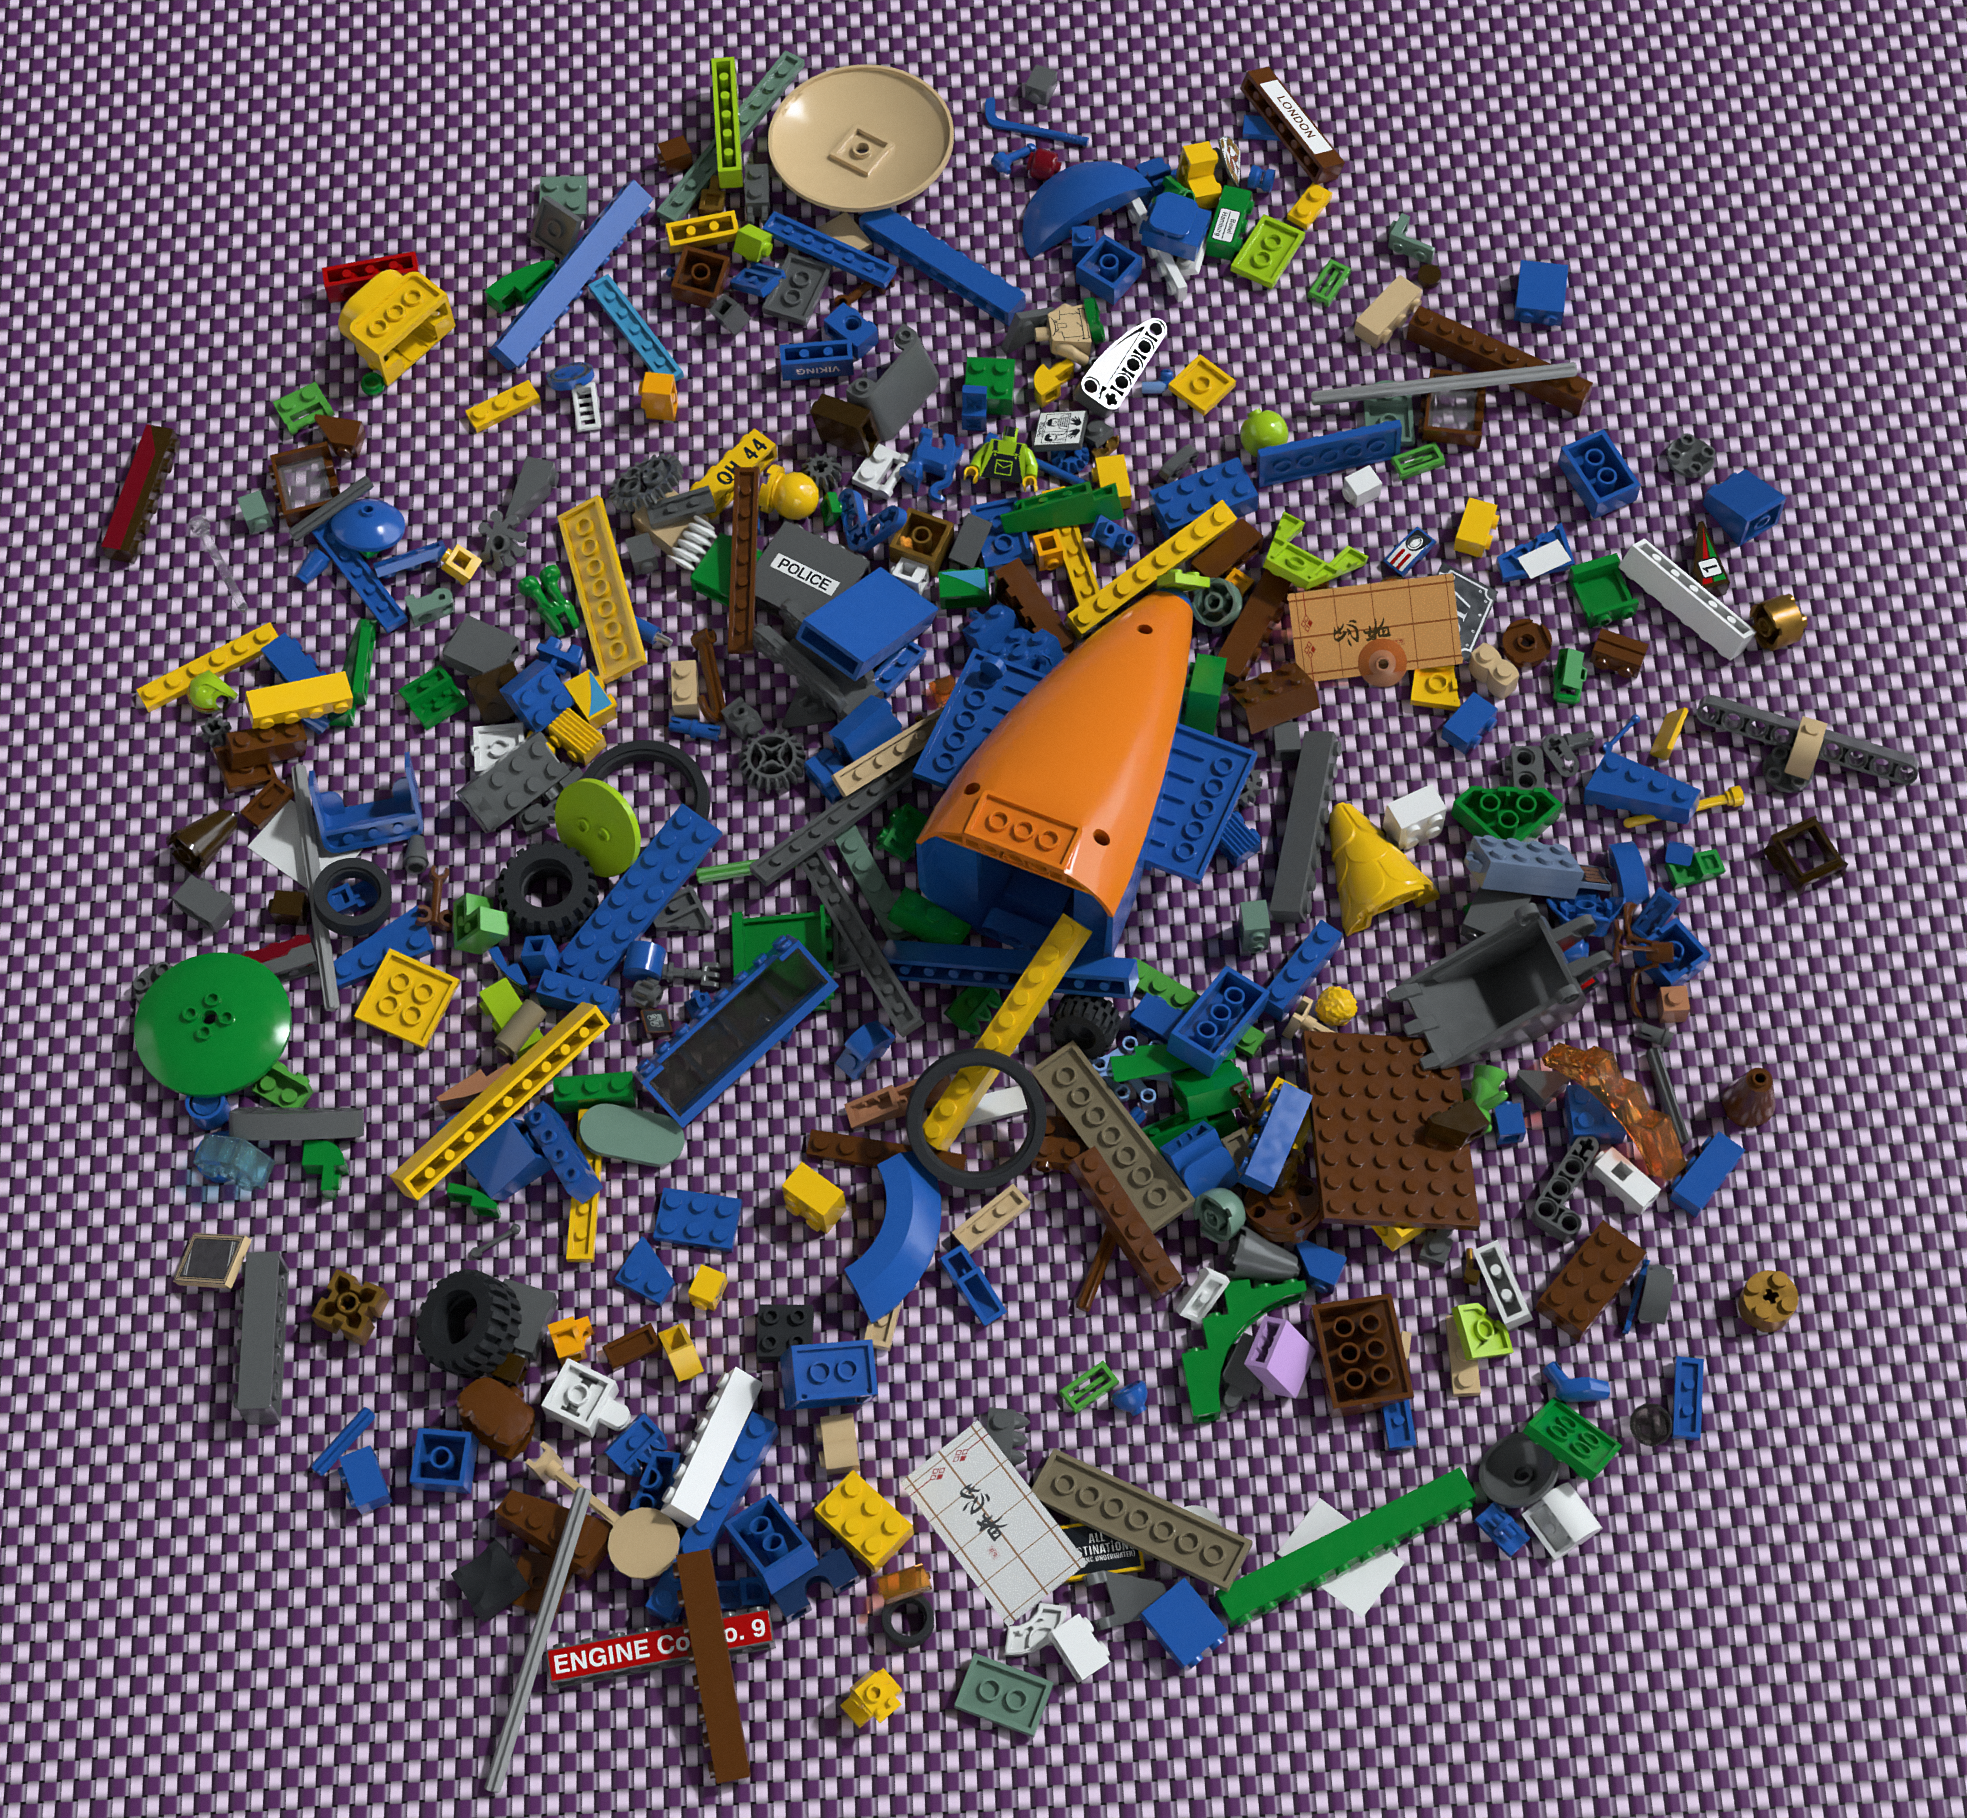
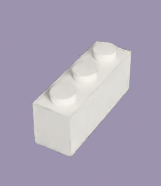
[1472,1240,1533,1330]

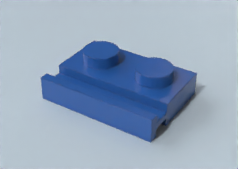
[729,262,786,298]

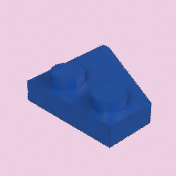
[615,1236,675,1307]

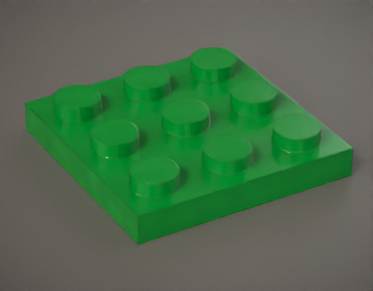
[1523,1396,1622,1482]

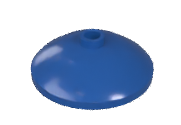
[331,499,405,552]

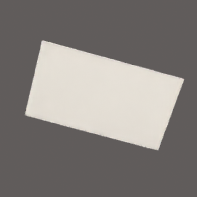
[1517,539,1571,579]

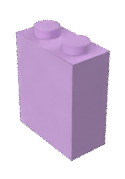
[1244,1316,1316,1399]

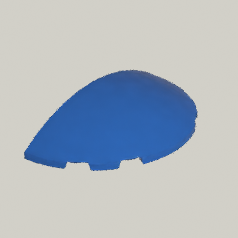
[1022,161,1153,259]

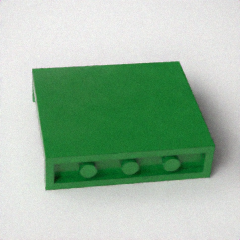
[732,904,835,1017]

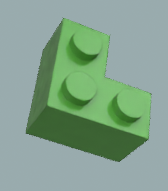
[453,893,509,955]

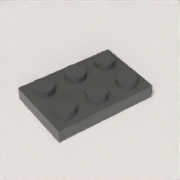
[762,252,833,327]

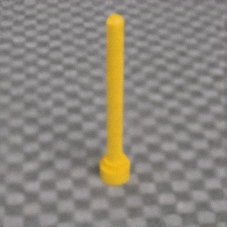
[1623,785,1745,828]

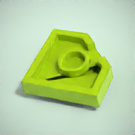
[1157,569,1210,592]
[1451,1303,1514,1361]

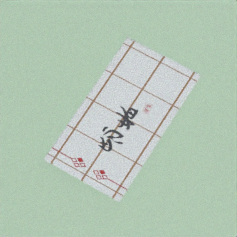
[900,1420,1087,1627]

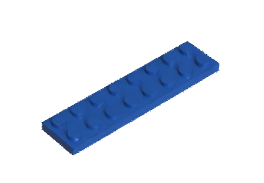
[557,803,723,985]

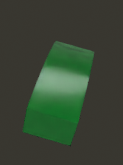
[484,260,556,314]

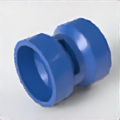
[1247,165,1276,193]

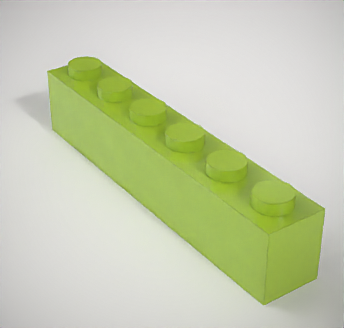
[711,57,744,189]

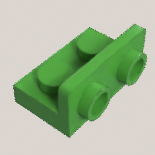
[251,1061,313,1107]

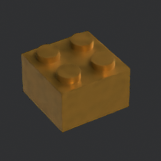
[889,507,955,577]

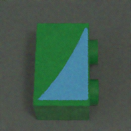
[938,567,990,610]

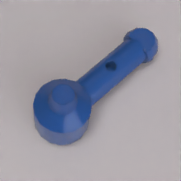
[991,143,1036,175]

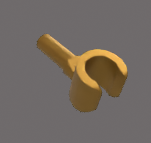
[1463,1248,1481,1286]

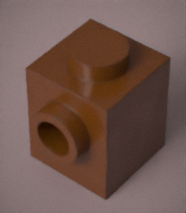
[656,135,693,175]

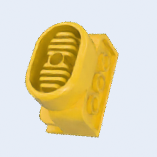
[338,269,456,386]

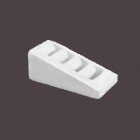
[572,382,602,433]

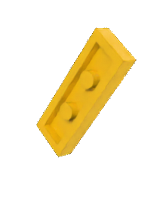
[465,380,541,433]

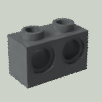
[1505,746,1545,790]

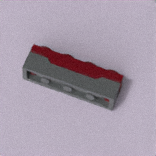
[240,934,319,983]

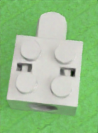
[541,1358,631,1438]

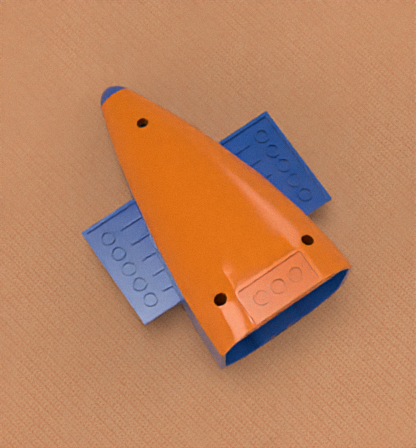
[912,587,1258,957]

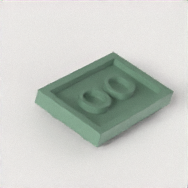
[954,1653,1054,1738]

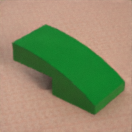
[1664,849,1726,889]
[446,1183,501,1218]

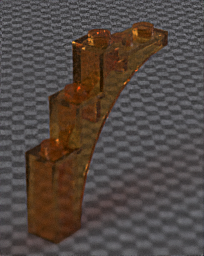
[1541,1042,1687,1181]

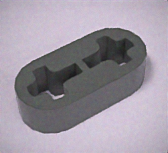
[1158,444,1199,484]
[1540,733,1579,777]

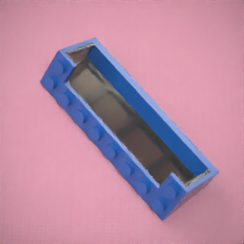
[633,934,839,1128]

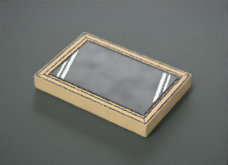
[173,1233,251,1289]

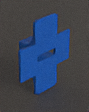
[1136,157,1177,206]

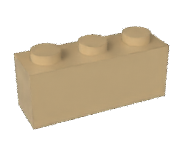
[1354,275,1422,349]

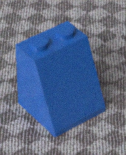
[1703,469,1787,547]
[463,1117,553,1201]

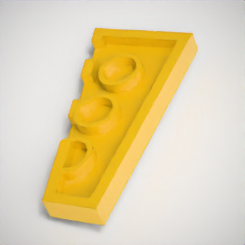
[1410,664,1461,711]

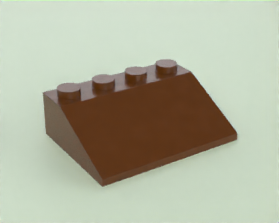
[1308,1293,1414,1419]

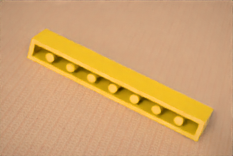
[1064,499,1237,640]

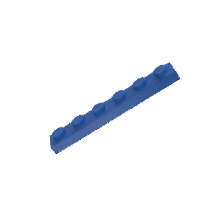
[762,211,897,289]
[311,518,408,634]

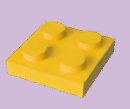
[1168,354,1236,416]

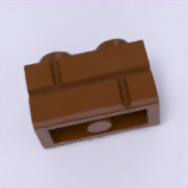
[1589,628,1649,678]

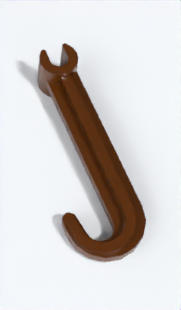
[690,628,726,723]

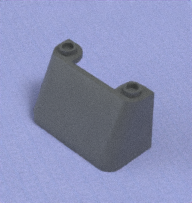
[846,323,939,441]

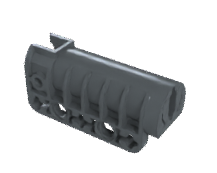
[752,598,884,721]

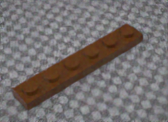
[806,1129,967,1179]

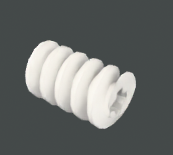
[667,515,717,571]

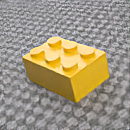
[814,1470,914,1574]

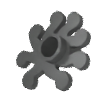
[478,510,528,572]

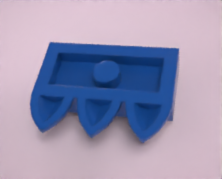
[603,1412,667,1477]

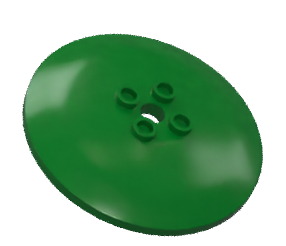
[134,952,292,1098]

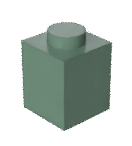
[237,490,274,534]

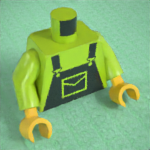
[963,426,1038,492]

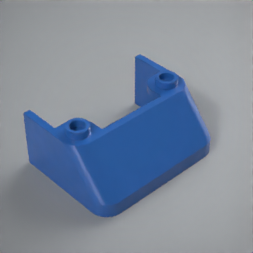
[308,752,424,853]

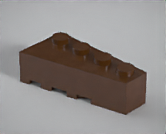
[994,557,1076,657]
[495,1489,613,1581]

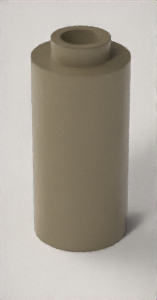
[494,999,547,1057]

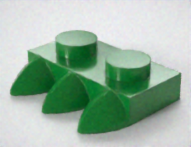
[943,986,1002,1035]

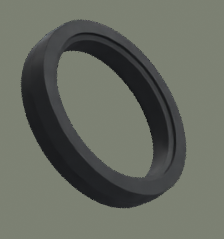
[581,740,710,857]
[906,1048,1046,1189]

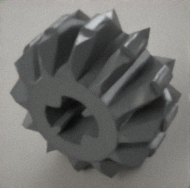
[801,452,842,493]

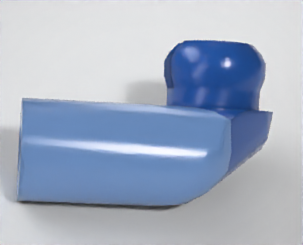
[1142,369,1174,394]

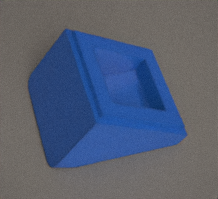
[1665,840,1694,866]

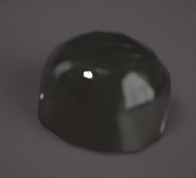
[1630,1403,1672,1447]

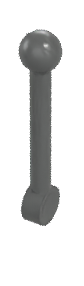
[471,1224,521,1259]

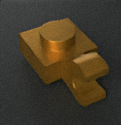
[699,175,726,215]

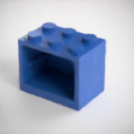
[780,1339,878,1411]

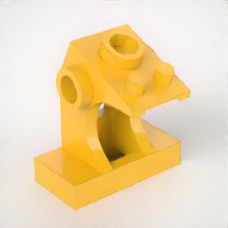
[840,1668,902,1729]

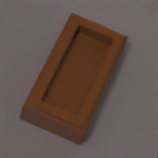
[602,1323,663,1372]

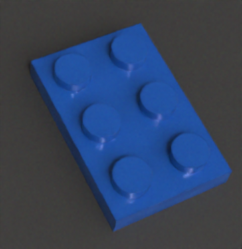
[970,497,1034,572]
[653,1187,743,1252]

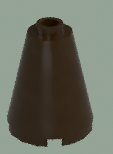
[166,809,238,875]

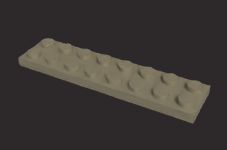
[1030,1040,1196,1234]
[1031,1448,1253,1593]

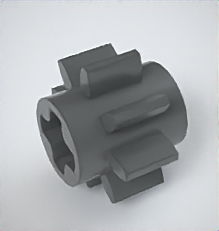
[200,716,232,748]
[631,976,663,1010]

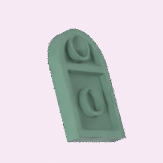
[1363,380,1415,447]

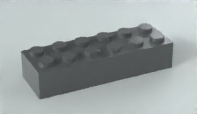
[234,1251,289,1425]

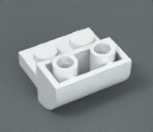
[1521,1483,1603,1561]

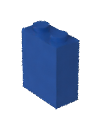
[1513,260,1568,326]
[828,694,902,766]
[1138,1577,1228,1670]

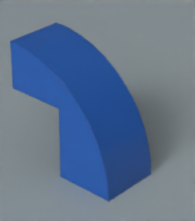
[1608,841,1650,905]

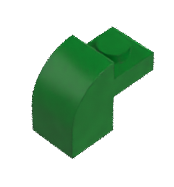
[302,1140,349,1199]

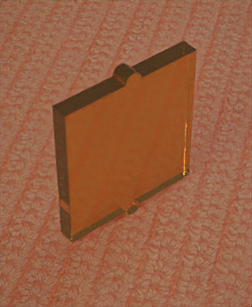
[876,1563,932,1605]

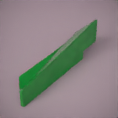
[327,619,378,726]
[1106,1044,1236,1082]

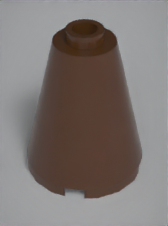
[1722,1068,1776,1128]

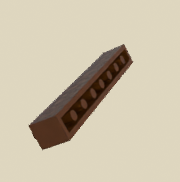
[1406,305,1593,416]
[672,1549,751,1784]

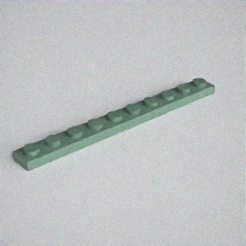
[656,50,805,223]

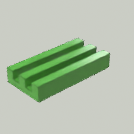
[1307,259,1351,307]
[1390,442,1445,481]
[1059,1361,1119,1415]

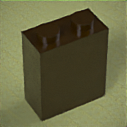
[810,393,881,458]

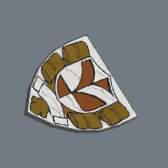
[1213,136,1241,188]

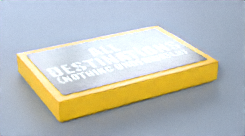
[1060,1523,1145,1584]

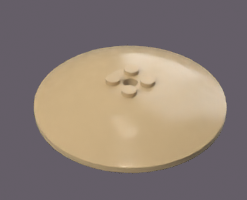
[768,65,954,212]

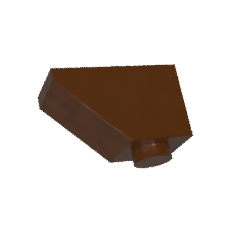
[314,414,366,458]

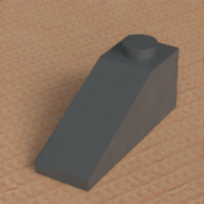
[505,456,559,530]

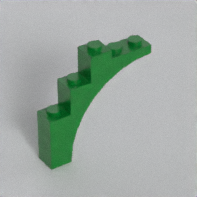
[1181,1278,1307,1424]

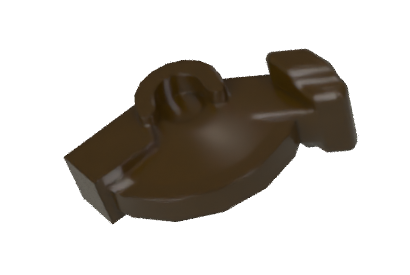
[1229,1080,1260,1129]
[1274,1148,1305,1196]

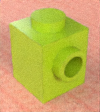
[733,224,773,262]

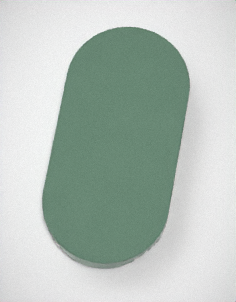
[579,1104,685,1167]

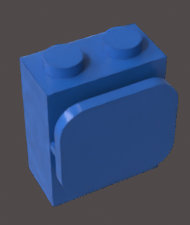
[1139,192,1212,262]
[1159,1120,1239,1198]

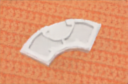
[1004,1603,1067,1657]

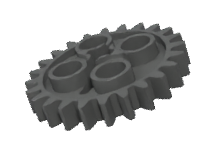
[608,453,684,512]

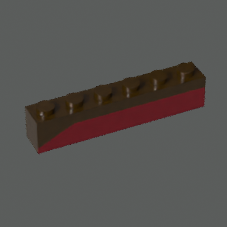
[101,424,180,564]

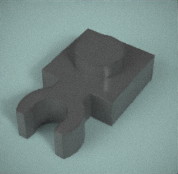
[541,766,584,801]
[517,799,557,836]
[1419,1229,1454,1267]

